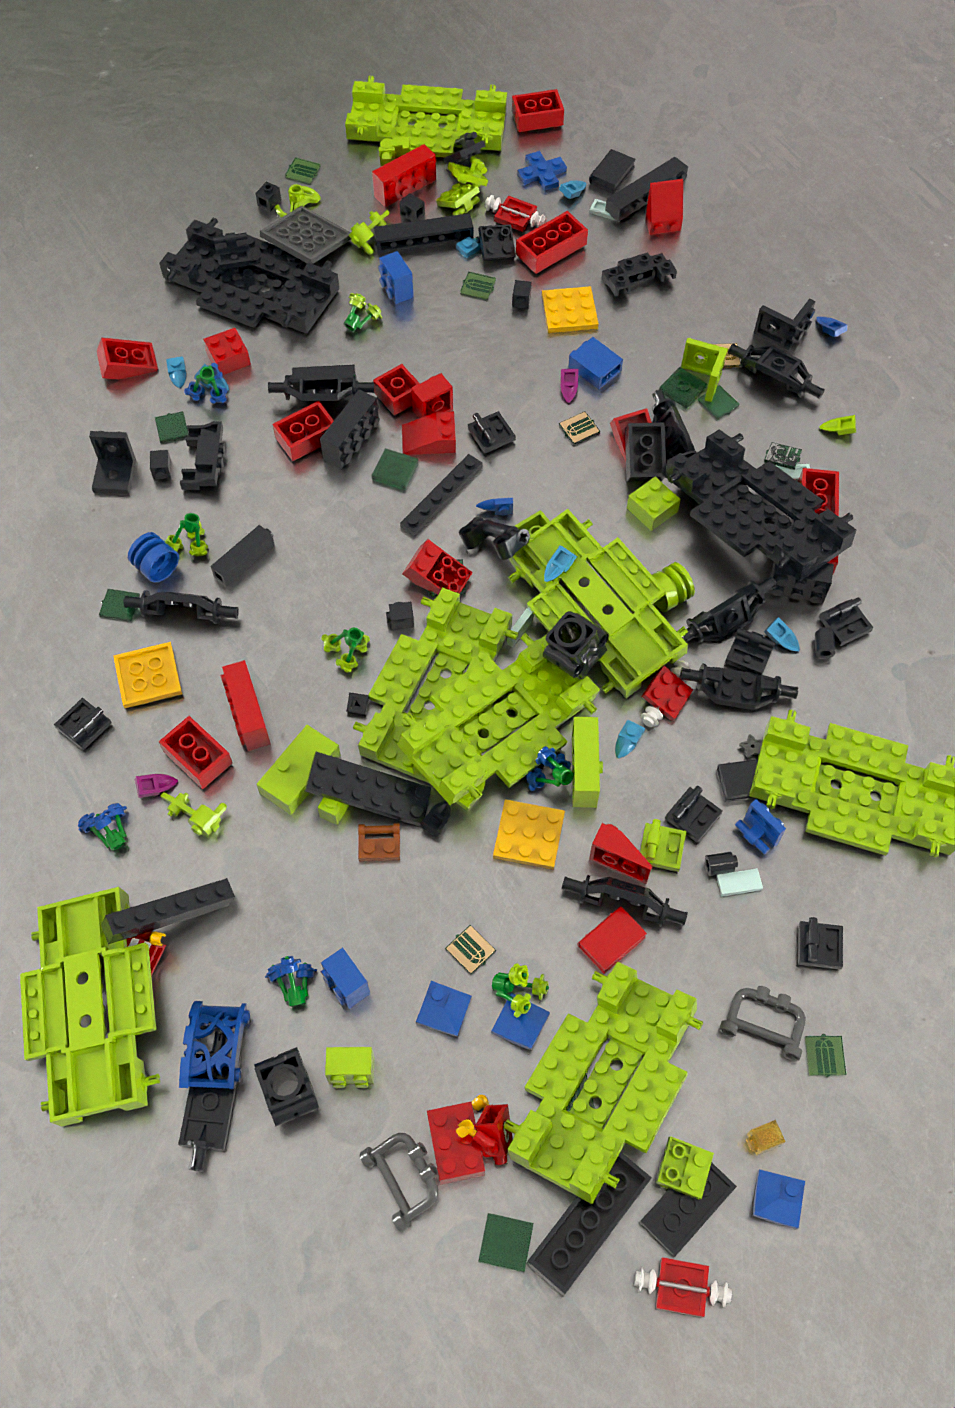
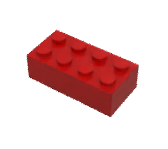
[372,144,436,207]
[516,211,588,274]
[220,660,271,751]

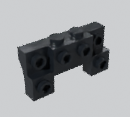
[601,252,677,297]
[180,421,225,490]

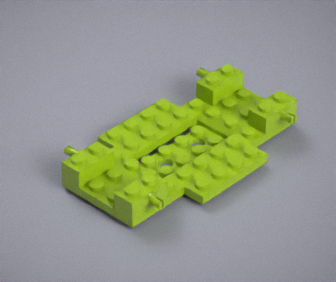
[345,75,507,158]
[508,509,688,698]
[353,588,519,784]
[397,633,600,806]
[749,709,955,857]
[20,887,160,1127]
[503,962,703,1204]

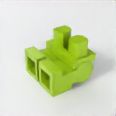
[379,136,411,166]

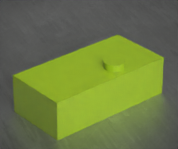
[572,717,603,808]
[256,724,341,815]

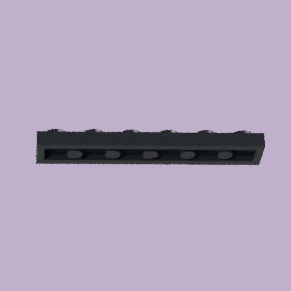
[400,454,483,536]

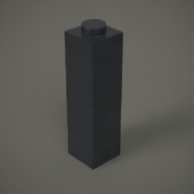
[289,364,356,392]
[211,524,275,587]

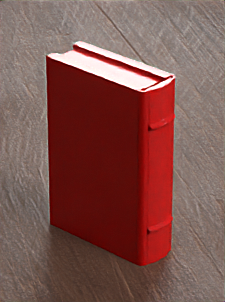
[577,906,647,974]

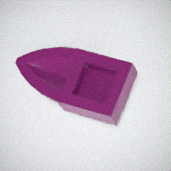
[561,369,579,403]
[134,774,178,798]

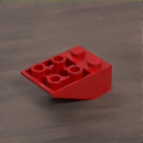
[402,539,473,595]

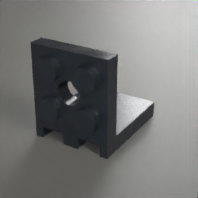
[754,298,816,350]
[89,431,136,494]

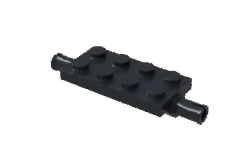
[178,1031,241,1172]

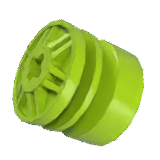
[652,562,695,612]

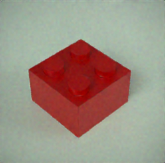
[203,327,251,375]
[373,364,419,415]
[411,373,453,418]

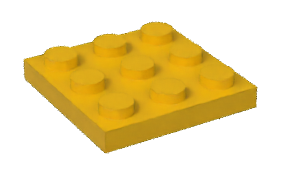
[541,286,599,333]
[113,642,182,709]
[493,799,565,870]

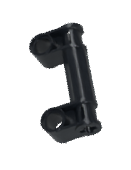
[459,517,530,560]

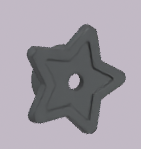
[739,734,763,758]

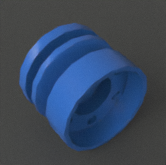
[127,532,179,583]

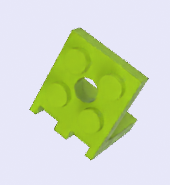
[681,338,728,402]

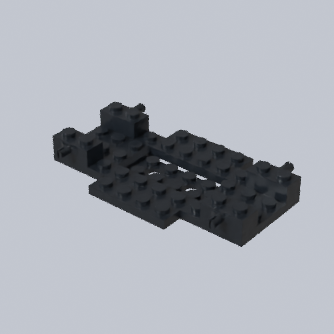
[159,217,339,334]
[665,429,856,581]

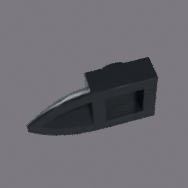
[420,801,451,837]

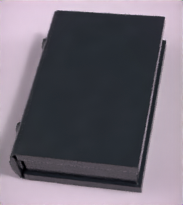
[589,149,636,193]
[717,759,758,802]

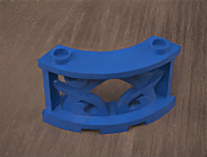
[179,1001,250,1089]

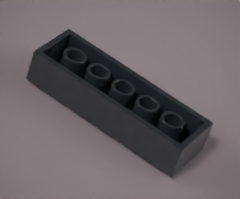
[527,1152,652,1297]

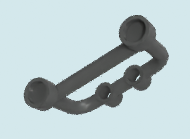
[719,986,806,1061]
[360,1133,439,1232]

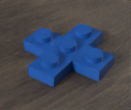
[517,151,567,191]

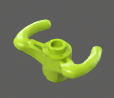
[275,184,321,218]

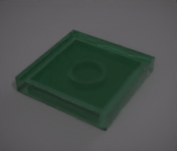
[659,367,708,409]
[371,448,418,489]
[478,1213,534,1273]

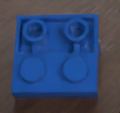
[735,799,786,854]

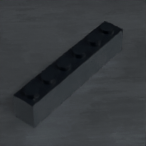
[605,157,688,222]
[374,213,474,253]
[101,878,235,945]

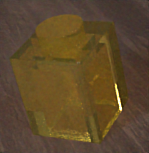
[746,1120,786,1156]

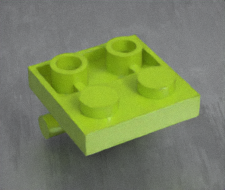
[447,156,488,187]
[435,183,480,215]
[640,819,686,872]
[655,1136,714,1200]

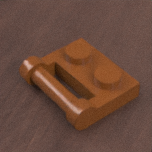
[358,823,400,861]

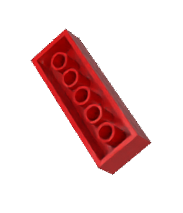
[798,468,839,574]

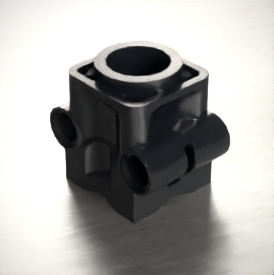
[543,611,609,680]
[254,1047,319,1126]

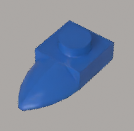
[816,317,847,337]
[476,498,513,516]

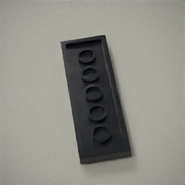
[304,751,431,827]

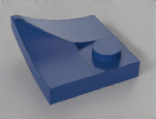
[416,981,472,1037]
[491,993,550,1050]
[753,1169,805,1229]

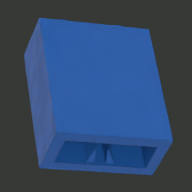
[568,337,623,390]

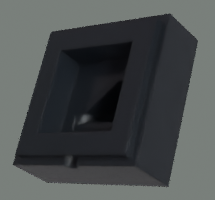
[346,692,369,715]

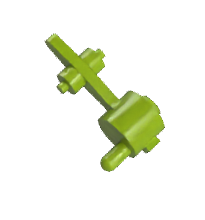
[349,210,390,255]
[160,792,227,837]

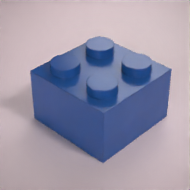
[378,251,414,304]
[320,947,370,1009]

